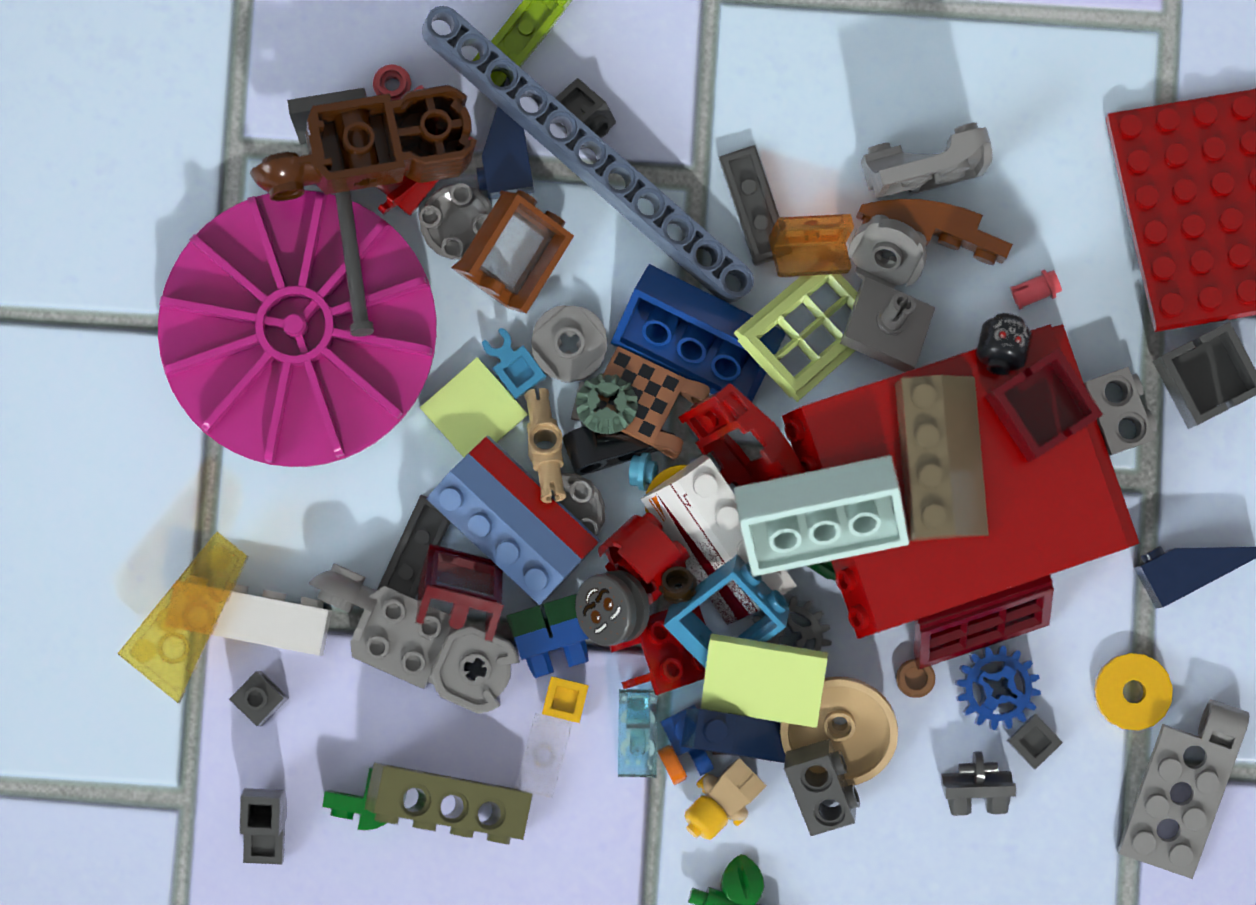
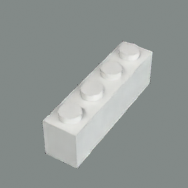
[166,575,332,656]

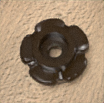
[659,566,698,604]

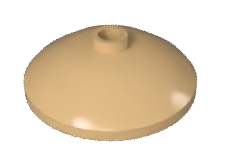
[780,676,898,786]

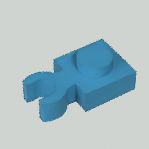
[482,328,547,400]

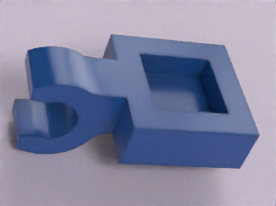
[660,704,714,776]

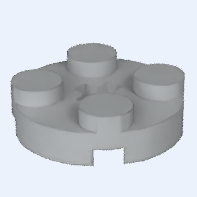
[848,214,927,288]
[531,305,608,383]

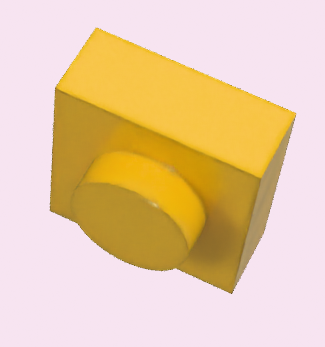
[542,676,589,723]

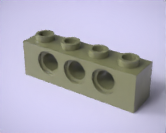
[364,762,533,845]

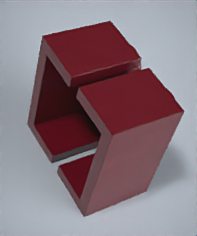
[985,348,1103,463]

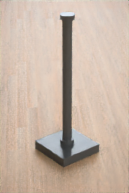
[287,88,374,337]

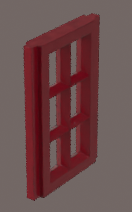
[914,575,1054,670]

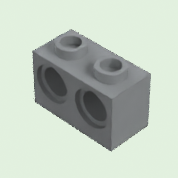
[1084,366,1157,456]

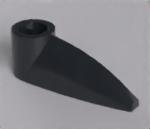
[562,426,676,475]

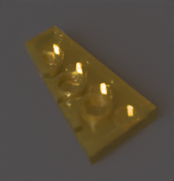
[117,532,249,703]

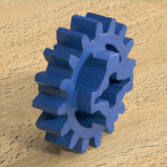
[955,646,1041,730]

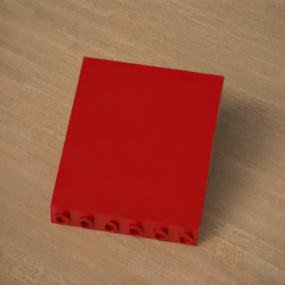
[782,324,1140,639]

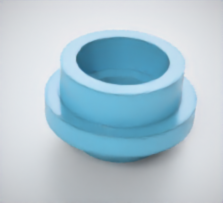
[629,452,658,491]

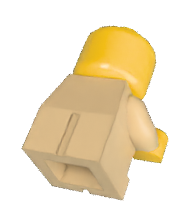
[684,758,767,840]

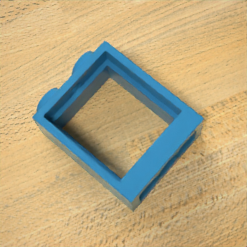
[663,555,790,668]

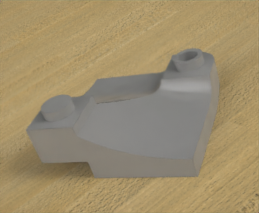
[861,122,993,199]

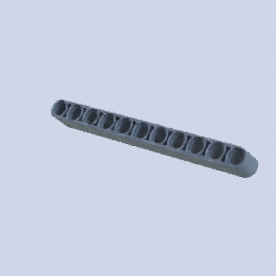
[422,6,754,303]

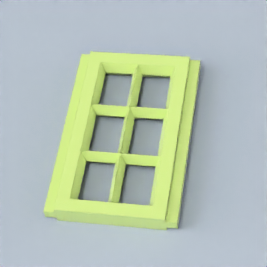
[734,258,858,402]

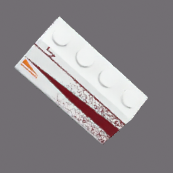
[640,454,797,625]

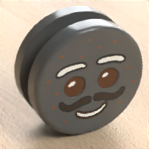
[575,570,650,646]

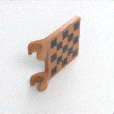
[595,346,710,459]

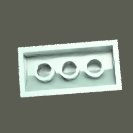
[734,455,909,576]

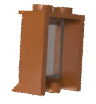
[451,190,574,314]

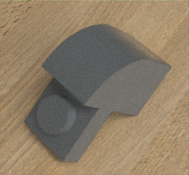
[240,788,287,865]

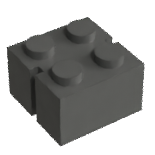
[1153,321,1256,429]

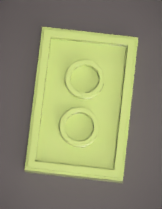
[701,633,829,728]

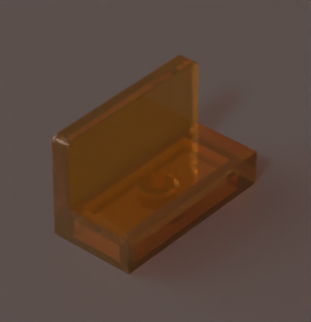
[768,214,854,277]

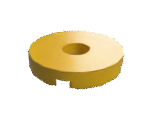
[1094,653,1173,731]

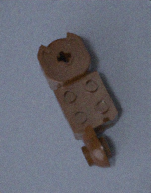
[250,85,477,201]

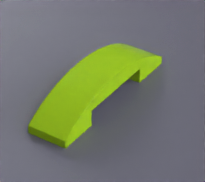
[472,0,572,87]

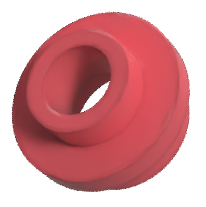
[373,64,411,101]

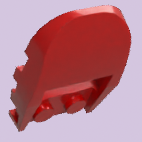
[678,383,805,487]

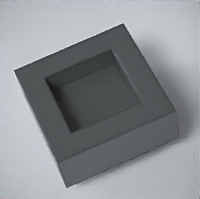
[1006,714,1063,769]

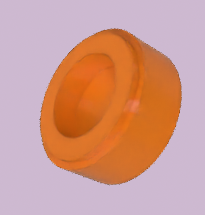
[657,745,687,785]

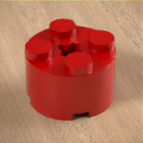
[598,512,690,605]

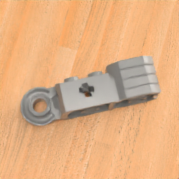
[308,563,520,714]

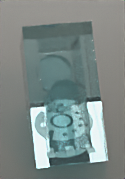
[618,689,658,778]

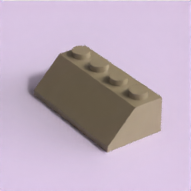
[895,375,989,541]

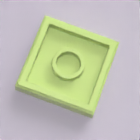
[419,357,528,458]

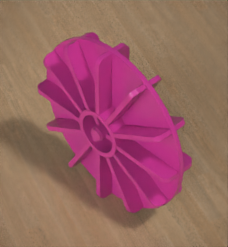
[158,190,437,467]

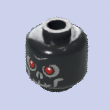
[976,313,1032,375]

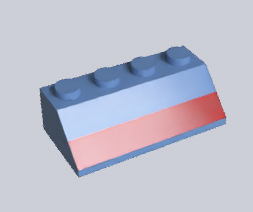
[426,435,601,605]

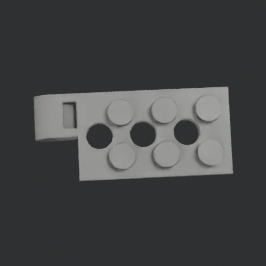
[1117,699,1249,879]

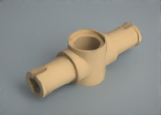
[524,388,566,503]

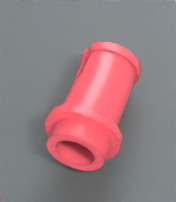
[1010,270,1062,310]

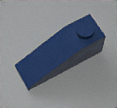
[476,77,534,200]
[1134,546,1256,609]
[681,708,786,763]

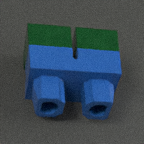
[506,594,589,678]

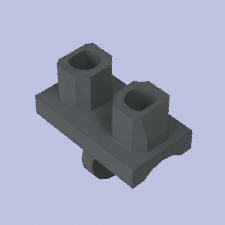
[941,751,1016,816]

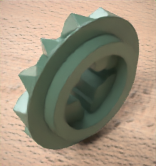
[576,373,638,434]

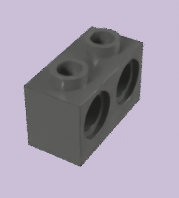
[784,739,860,836]

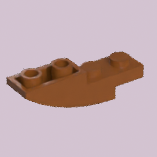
[856,199,1013,265]

